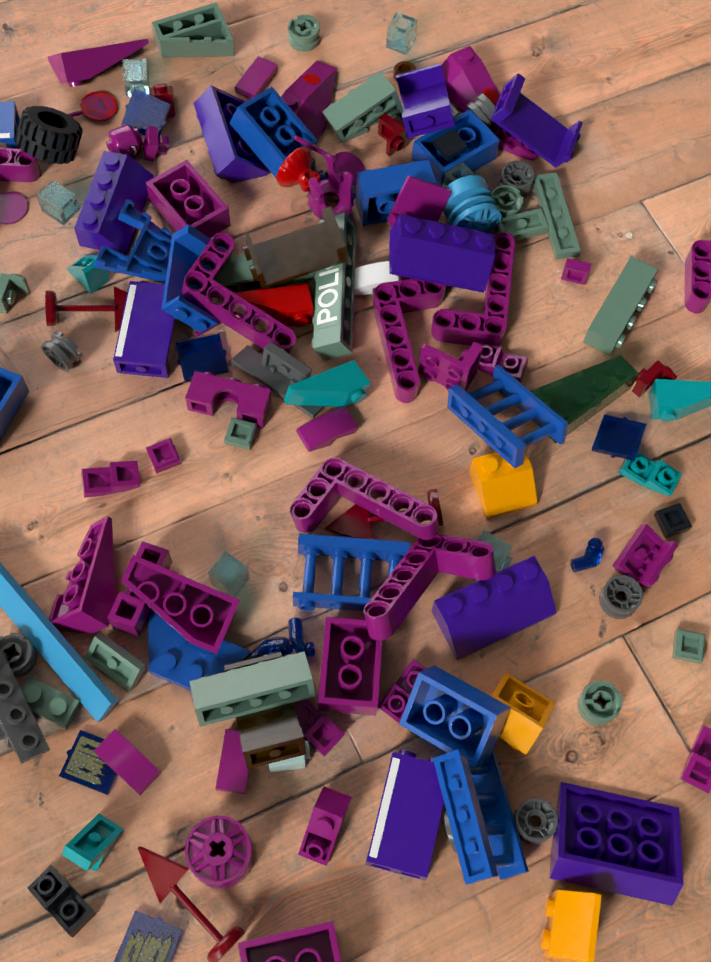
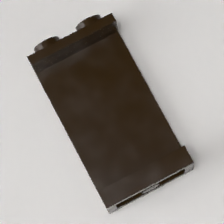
[242,207,349,289]
[224,652,307,770]

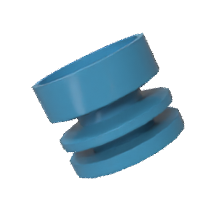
[443,175,502,233]

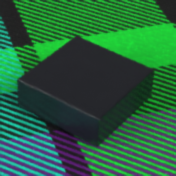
[433,130,468,161]
[654,503,692,538]

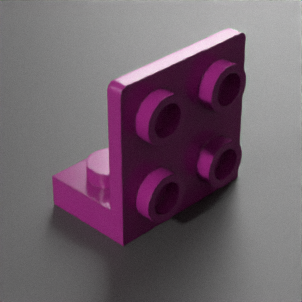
[387,176,452,227]
[418,342,483,391]

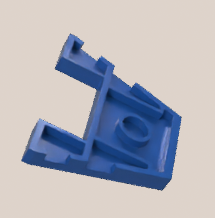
[93,199,173,283]

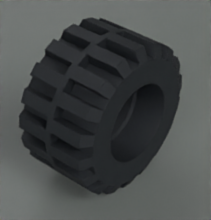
[15,106,83,164]

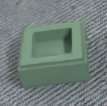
[224,417,257,450]
[672,629,706,664]

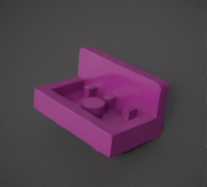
[612,524,678,587]

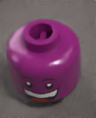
[106,124,144,157]

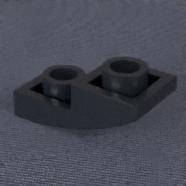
[27,865,97,937]

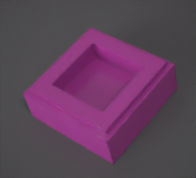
[561,258,591,285]
[146,438,181,474]

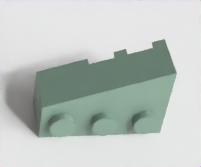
[152,2,234,58]
[322,71,403,143]

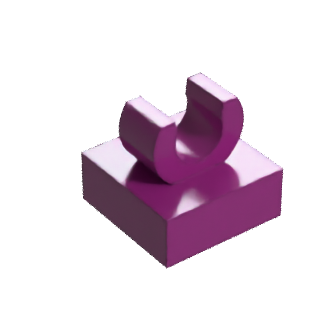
[143,125,169,161]

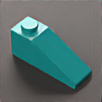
[284,360,371,407]
[649,379,711,422]

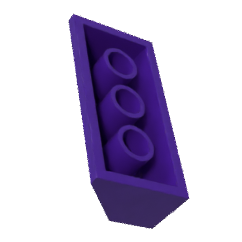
[193,85,270,183]
[74,151,154,255]
[389,214,495,293]
[431,556,557,660]

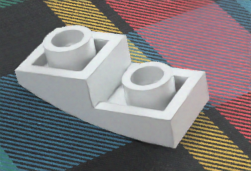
[354,261,399,295]

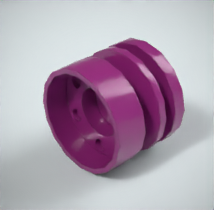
[185,815,254,890]

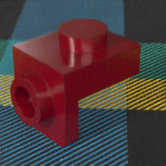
[149,83,175,118]
[378,113,406,156]
[632,360,677,398]

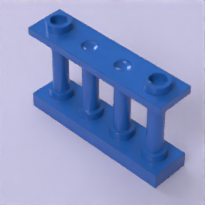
[447,365,568,468]
[293,534,410,612]
[433,749,529,885]

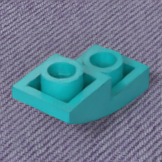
[618,449,682,496]

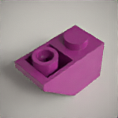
[298,786,352,866]

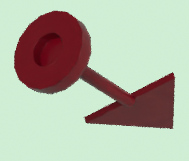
[45,286,127,332]
[325,488,443,539]
[138,846,246,962]

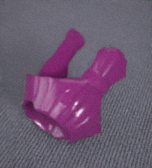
[307,153,357,220]

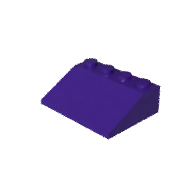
[550,782,684,906]

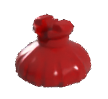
[276,147,321,192]

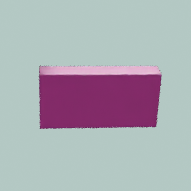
[235,56,278,99]
[215,729,250,794]

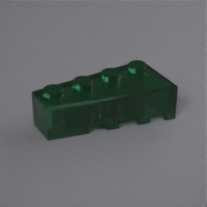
[530,355,639,444]

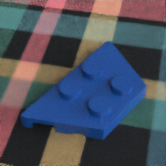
[148,610,251,691]

